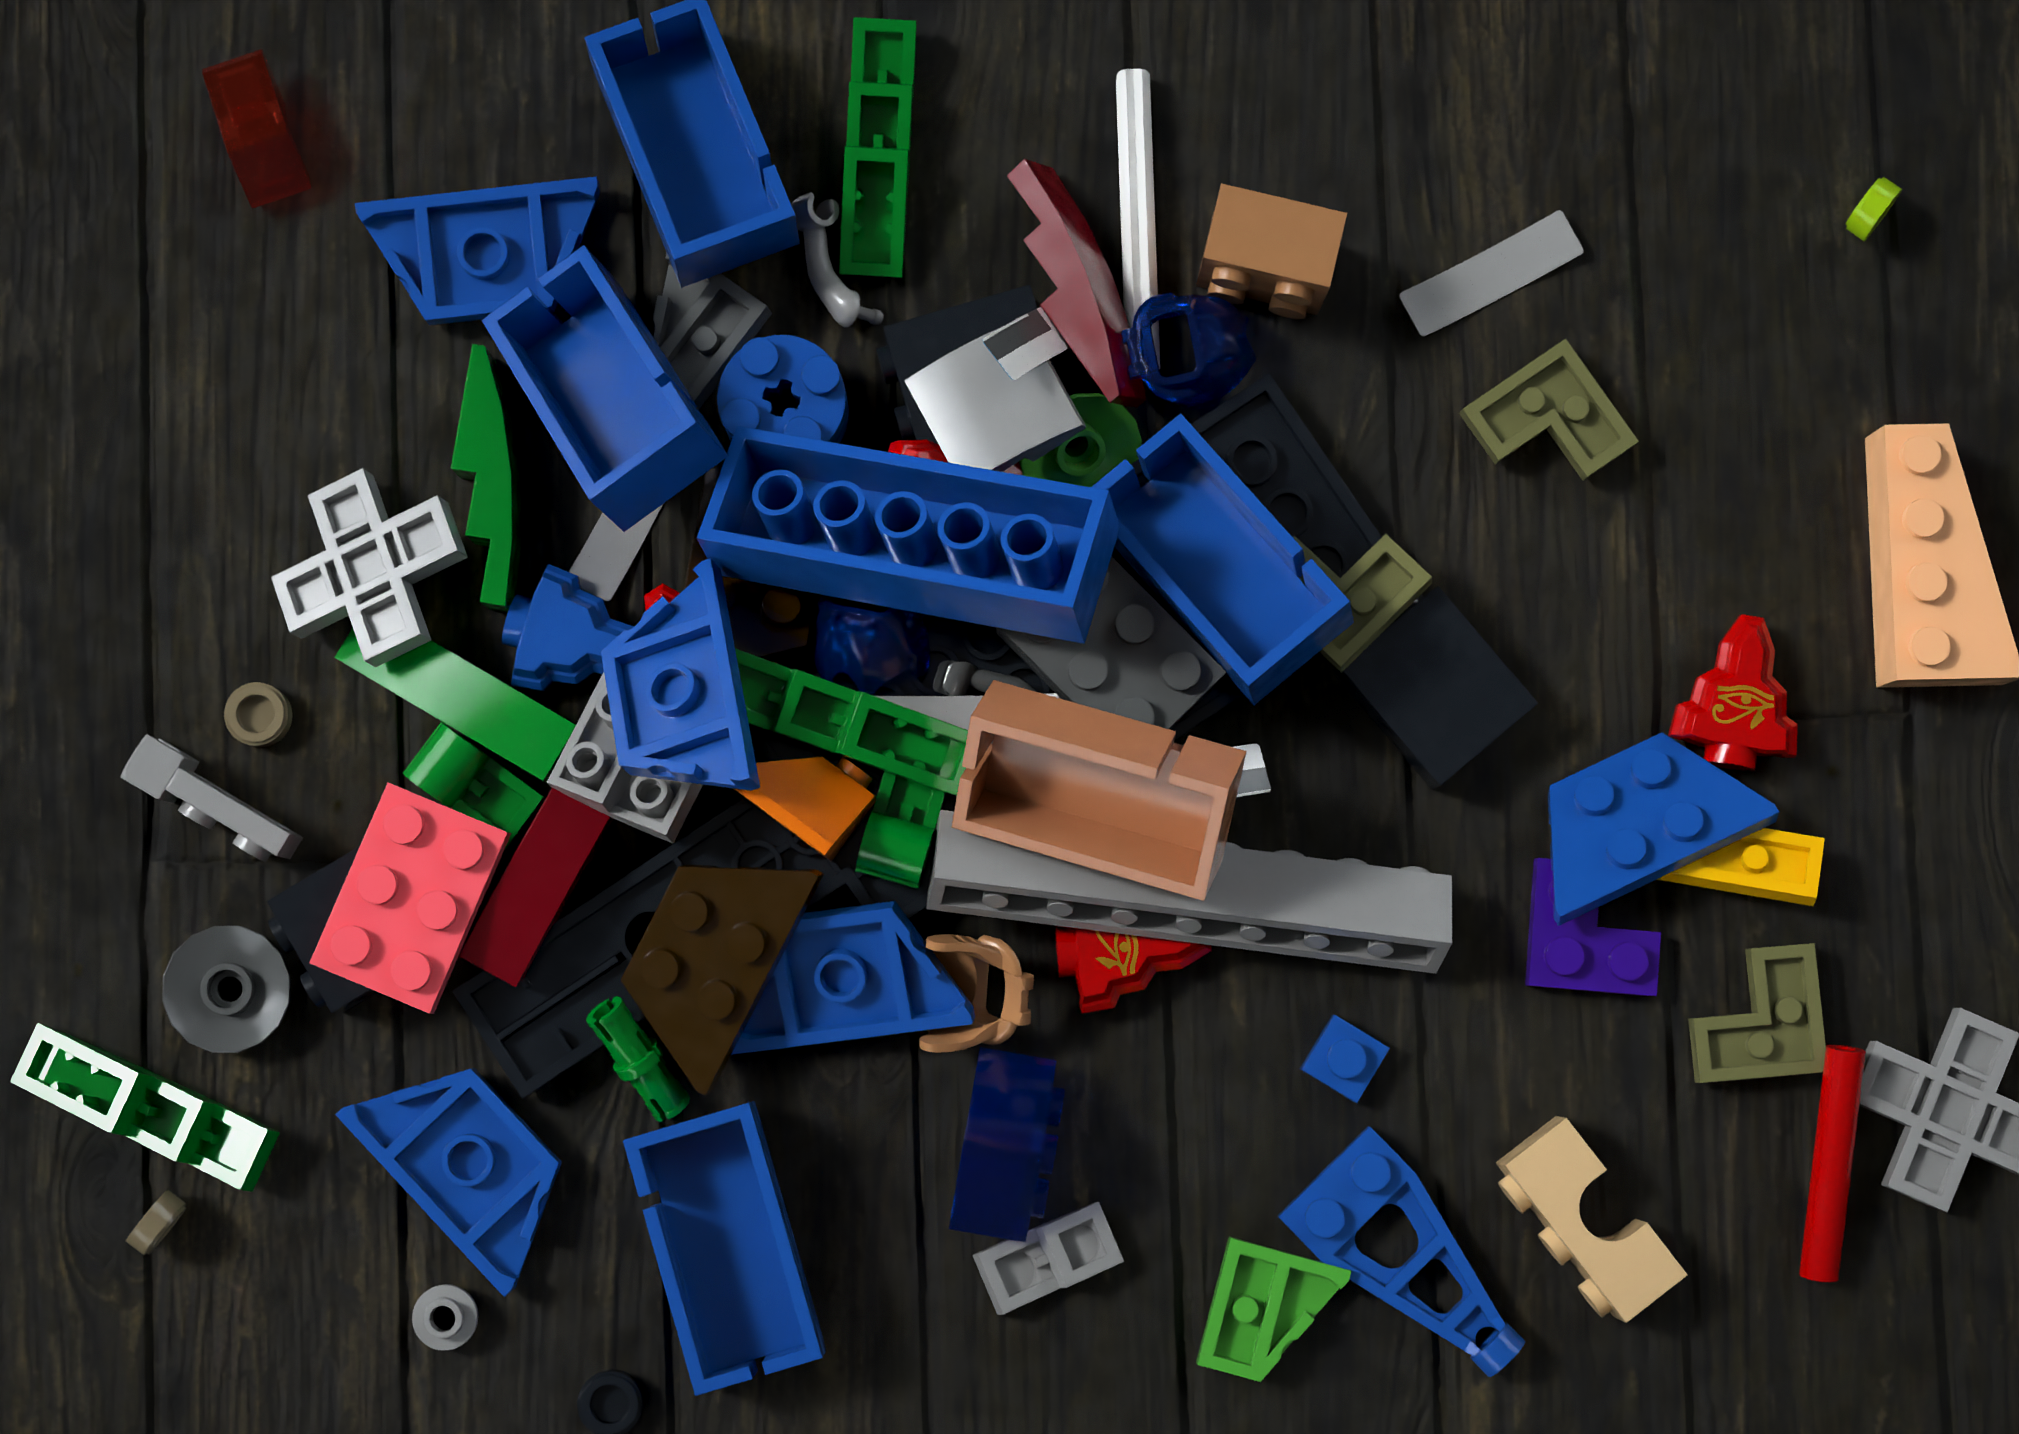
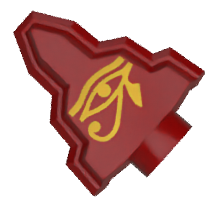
[1668,614,1798,771]
[1055,926,1212,1014]

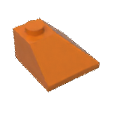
[733,757,876,861]

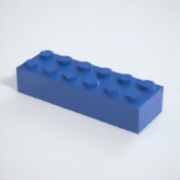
[697,426,1120,644]

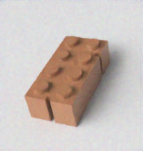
[951,680,1247,901]

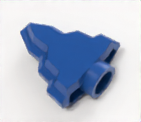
[502,564,634,692]

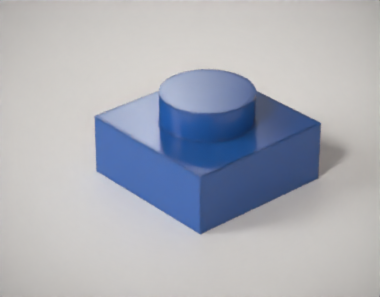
[1300,1014,1390,1103]

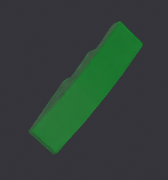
[839,17,917,278]
[451,344,521,613]
[334,628,576,783]
[735,648,968,796]
[10,1023,280,1192]

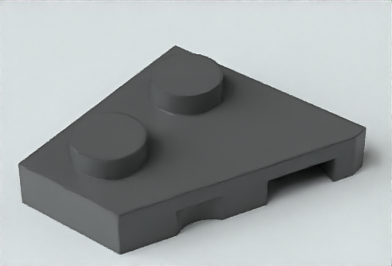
[653,252,772,410]

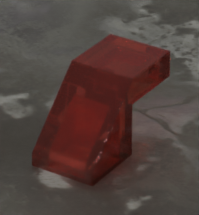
[202,49,311,209]

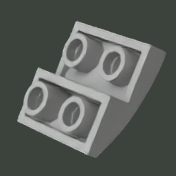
[904,326,1087,472]
[547,672,703,843]

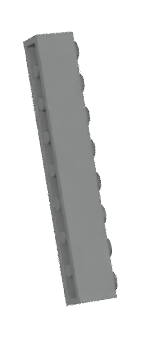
[927,810,1452,974]

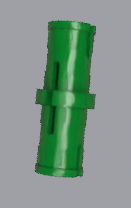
[586,996,690,1122]

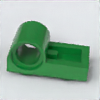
[403,722,546,850]
[855,771,946,889]

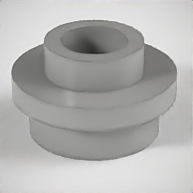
[412,1284,478,1350]

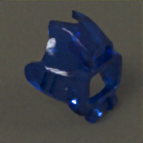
[1120,292,1257,409]
[814,595,930,695]

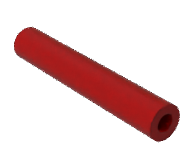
[1799,1045,1866,1282]

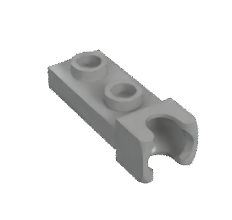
[121,734,303,862]

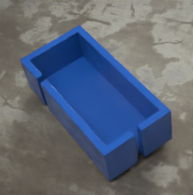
[584,0,800,288]
[482,245,728,532]
[1092,413,1354,705]
[623,1101,826,1396]

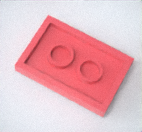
[309,782,511,1014]

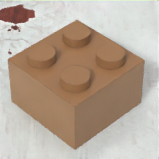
[1196,183,1347,319]

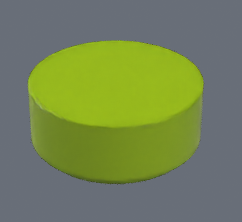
[1845,177,1902,242]

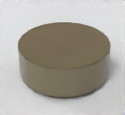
[224,682,293,747]
[126,1190,187,1255]

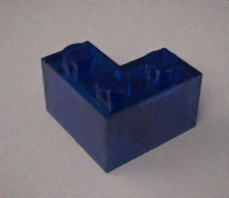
[949,1047,1065,1242]

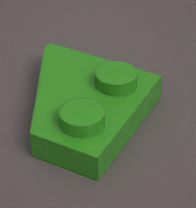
[1196,1236,1351,1382]

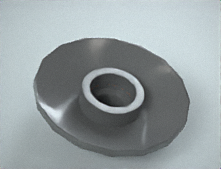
[162,926,291,1053]

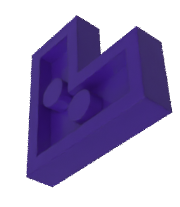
[1525,858,1661,997]

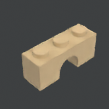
[1496,1116,1688,1323]

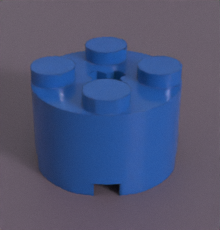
[717,335,849,444]

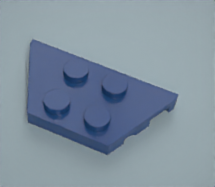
[355,176,601,325]
[601,558,760,791]
[1548,732,1779,926]
[731,901,976,1055]
[335,1068,562,1297]

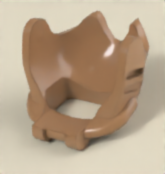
[919,934,1034,1053]

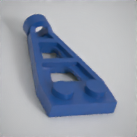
[1277,1126,1526,1377]

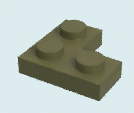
[1459,339,1639,481]
[1293,534,1432,673]
[1688,943,1826,1083]

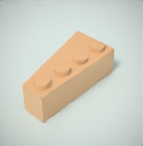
[1865,423,2019,688]

